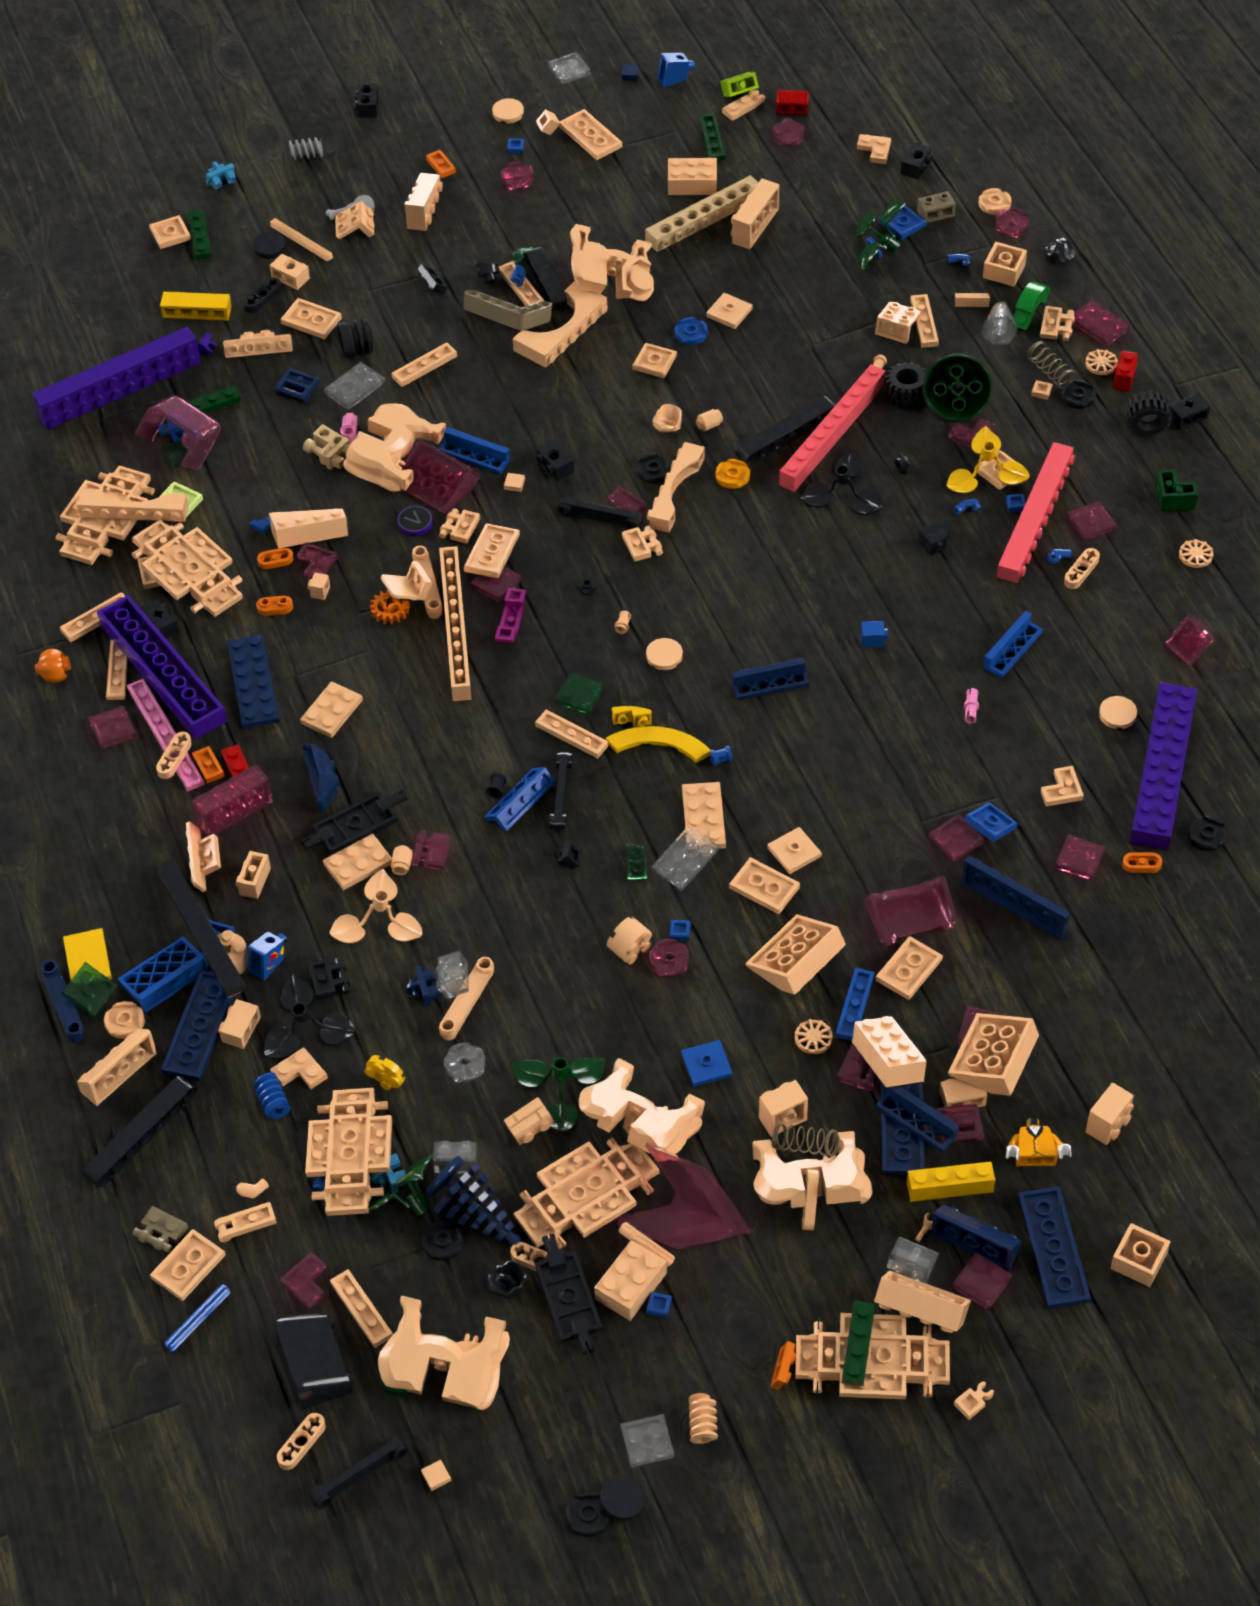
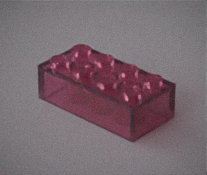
[191,764,273,837]

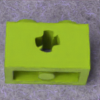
[720,72,759,97]

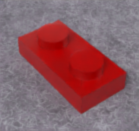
[221,744,252,782]

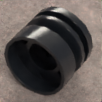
[337,317,373,357]

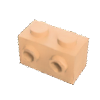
[236,851,271,899]

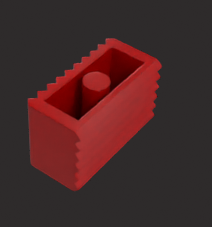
[776,90,809,115]
[1113,351,1138,392]

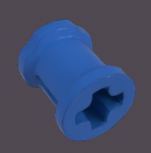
[709,745,733,766]

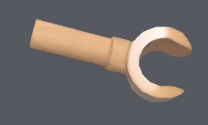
[915,1213,933,1242]

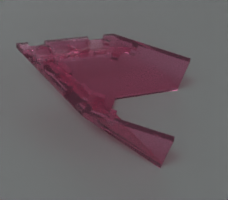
[615,1143,752,1249]

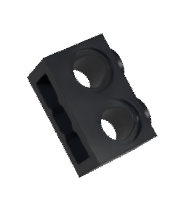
[354,84,379,117]

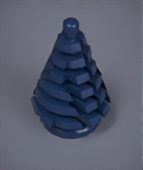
[425,1155,521,1247]

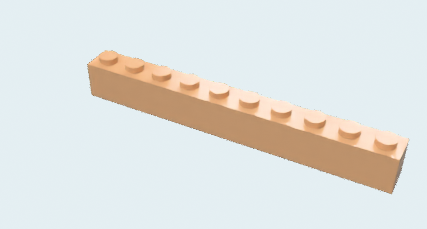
[439,546,472,701]

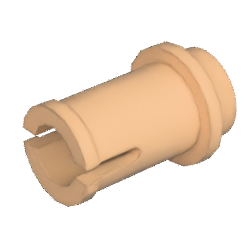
[873,355,887,369]
[614,611,631,634]

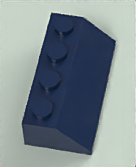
[931,1205,1021,1271]

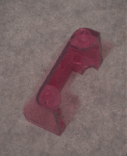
[864,875,958,945]

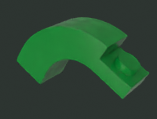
[1010,281,1051,331]

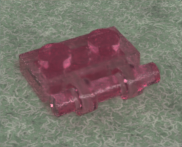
[411,830,451,870]

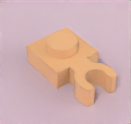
[954,1381,994,1420]

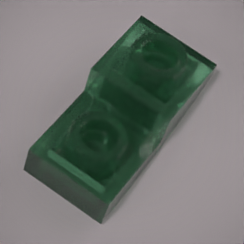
[626,844,647,879]

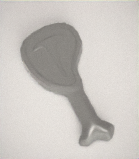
[325,195,375,221]

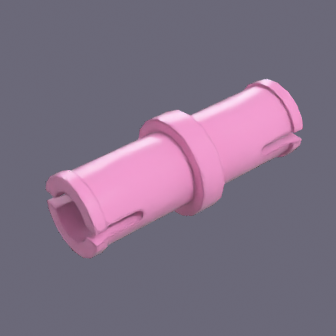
[964,688,979,724]

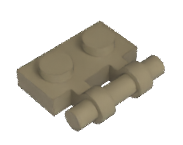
[132,1206,188,1253]

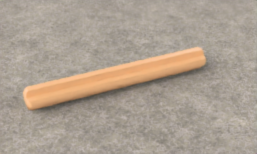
[270,218,333,261]

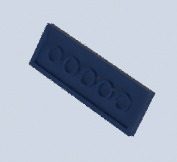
[227,634,280,729]
[962,856,1070,940]
[161,970,234,1081]
[881,1081,925,1175]
[1018,1186,1091,1309]

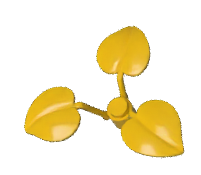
[946,426,1030,494]

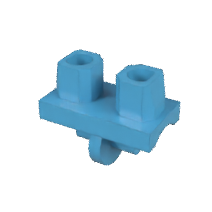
[206,162,236,190]
[370,1153,407,1193]

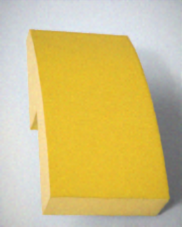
[612,706,652,728]

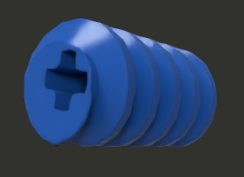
[253,1072,290,1119]

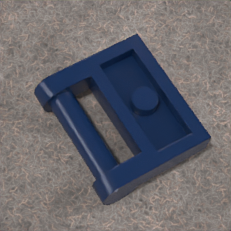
[274,368,319,403]

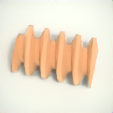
[689,1393,718,1444]

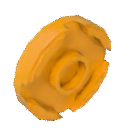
[715,459,750,489]

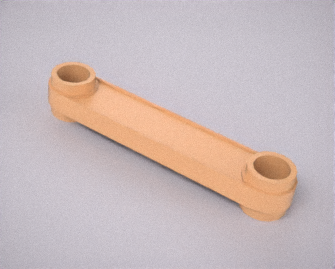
[412,546,443,619]
[439,957,494,1040]

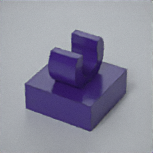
[198,332,216,355]

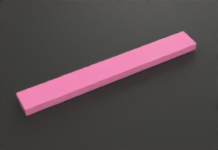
[127,678,205,792]

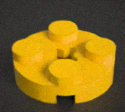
[365,1055,405,1091]

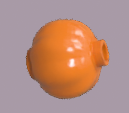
[35,649,71,683]

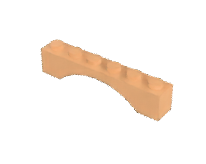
[647,442,704,533]
[77,489,189,522]

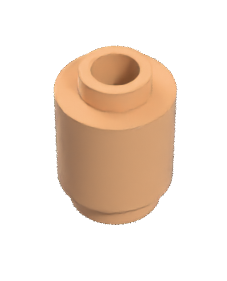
[696,409,723,431]
[391,845,413,875]

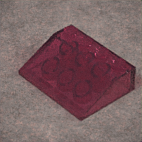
[401,438,480,515]

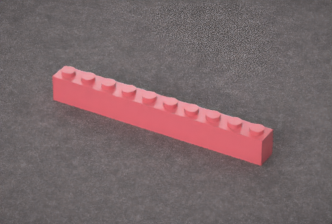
[779,364,886,492]
[997,442,1075,583]

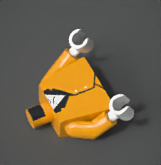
[1006,1118,1071,1167]

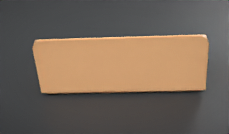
[955,293,990,307]

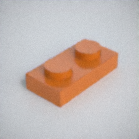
[426,150,456,178]
[192,746,225,784]
[770,1341,796,1390]

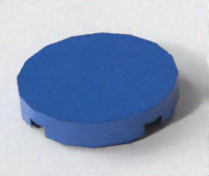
[674,317,708,345]

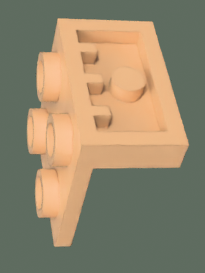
[875,302,921,344]

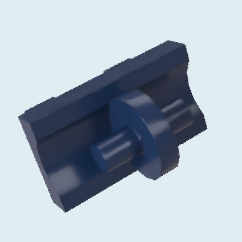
[405,966,440,1007]

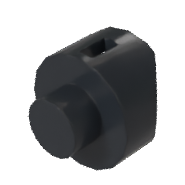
[476,260,500,283]

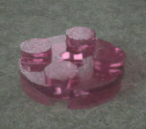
[772,118,804,146]
[501,162,533,190]
[995,208,1029,237]
[649,939,689,977]

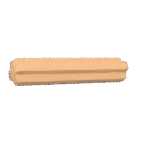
[619,1222,675,1267]

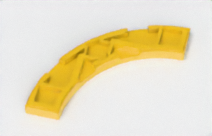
[606,726,710,763]

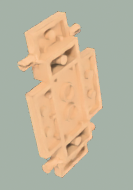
[56,465,155,565]
[132,519,243,617]
[305,1088,392,1216]
[513,1138,659,1249]
[795,1313,950,1399]

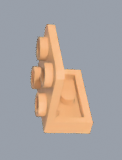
[335,201,375,239]
[381,561,432,601]

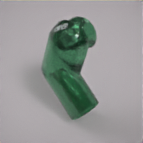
[511,247,532,263]

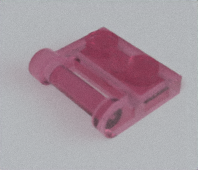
[837,1044,876,1091]
[936,1104,984,1144]

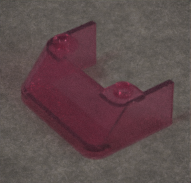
[134,395,221,471]

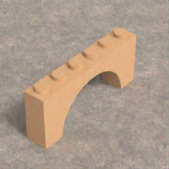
[513,281,608,368]

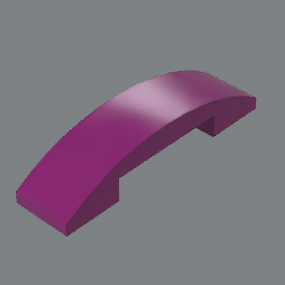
[495,588,526,643]

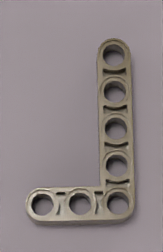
[463,290,552,330]

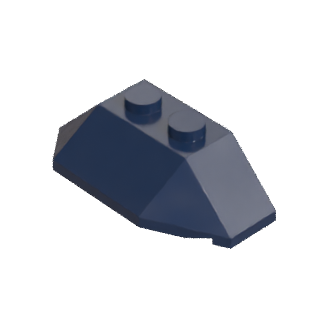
[301,744,340,814]

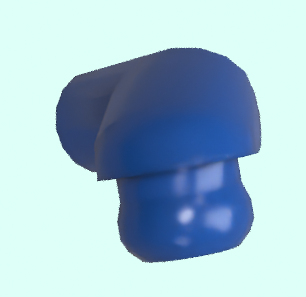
[947,254,971,266]
[953,498,981,515]
[1047,549,1072,564]

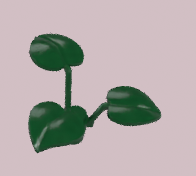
[855,200,906,272]
[512,1057,606,1132]
[363,1153,435,1220]

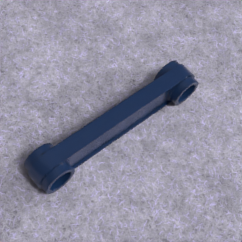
[41,960,85,1043]

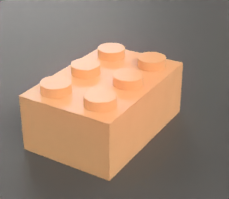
[668,158,717,195]
[594,1240,667,1321]

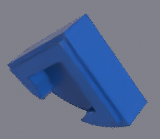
[249,517,271,534]

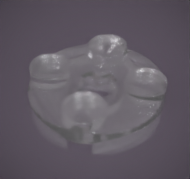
[444,1042,485,1083]

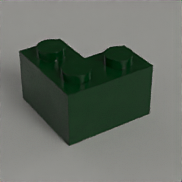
[1155,469,1198,511]

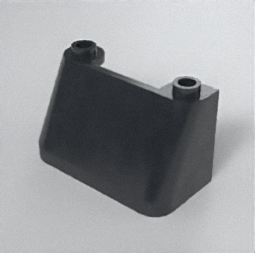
[273,1313,354,1410]

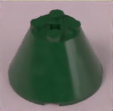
[923,354,993,421]

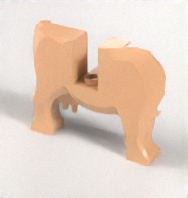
[570,224,654,302]
[343,403,446,492]
[579,1058,705,1161]
[752,1131,872,1208]
[378,1296,510,1410]

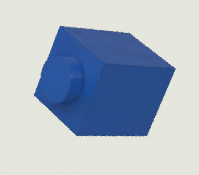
[861,621,888,648]

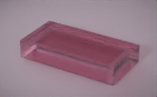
[608,486,646,512]

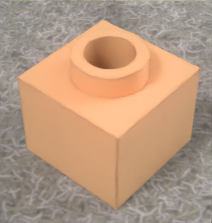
[536,109,560,135]
[307,573,330,600]

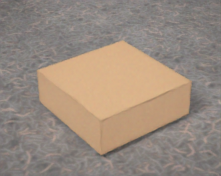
[1031,380,1053,400]
[504,473,525,492]
[421,1460,451,1491]

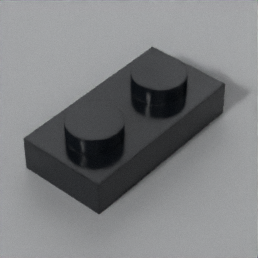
[418,264,448,293]

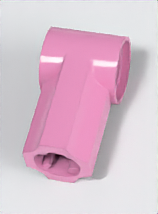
[340,413,358,444]

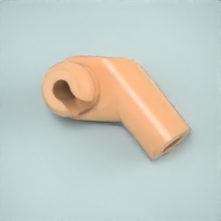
[236,1179,269,1198]

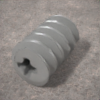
[289,137,323,161]

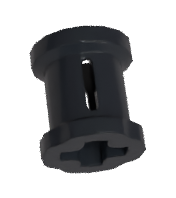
[486,772,507,798]

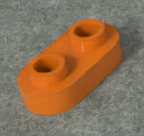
[257,548,293,569]
[256,596,293,616]
[1122,852,1162,873]

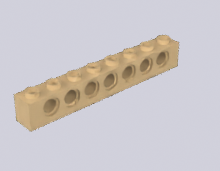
[645,175,759,252]

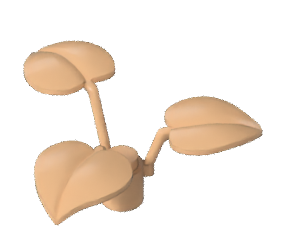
[329,869,422,943]

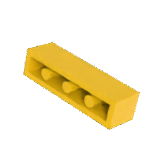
[160,292,232,321]
[907,1162,995,1202]

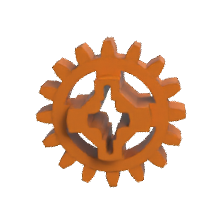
[370,589,410,625]

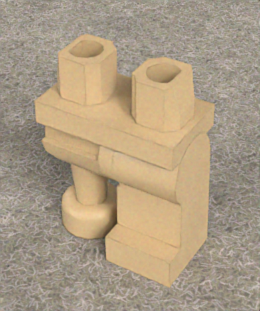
[303,424,350,470]

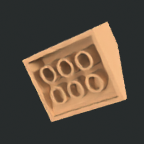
[745,914,846,995]
[948,1013,1039,1096]

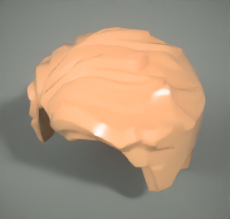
[653,404,682,433]

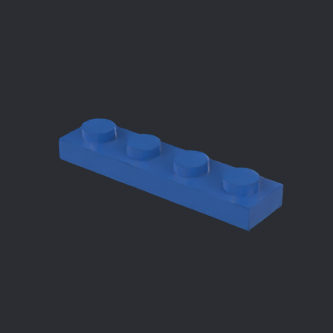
[836,968,875,1041]

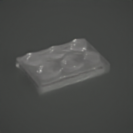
[324,362,385,410]
[652,824,720,892]

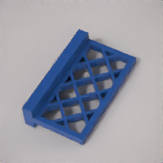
[118,936,211,1013]

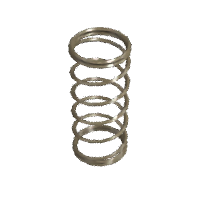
[1027,341,1076,389]
[772,1123,840,1157]

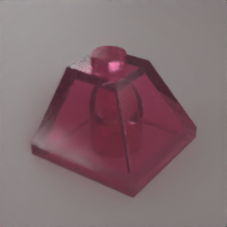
[1165,615,1214,667]

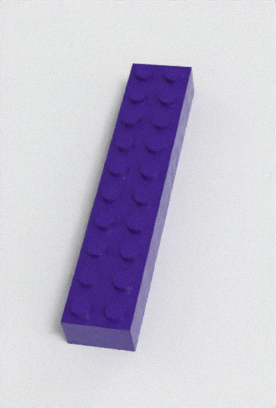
[32,327,201,430]
[97,595,227,740]
[1130,682,1197,850]

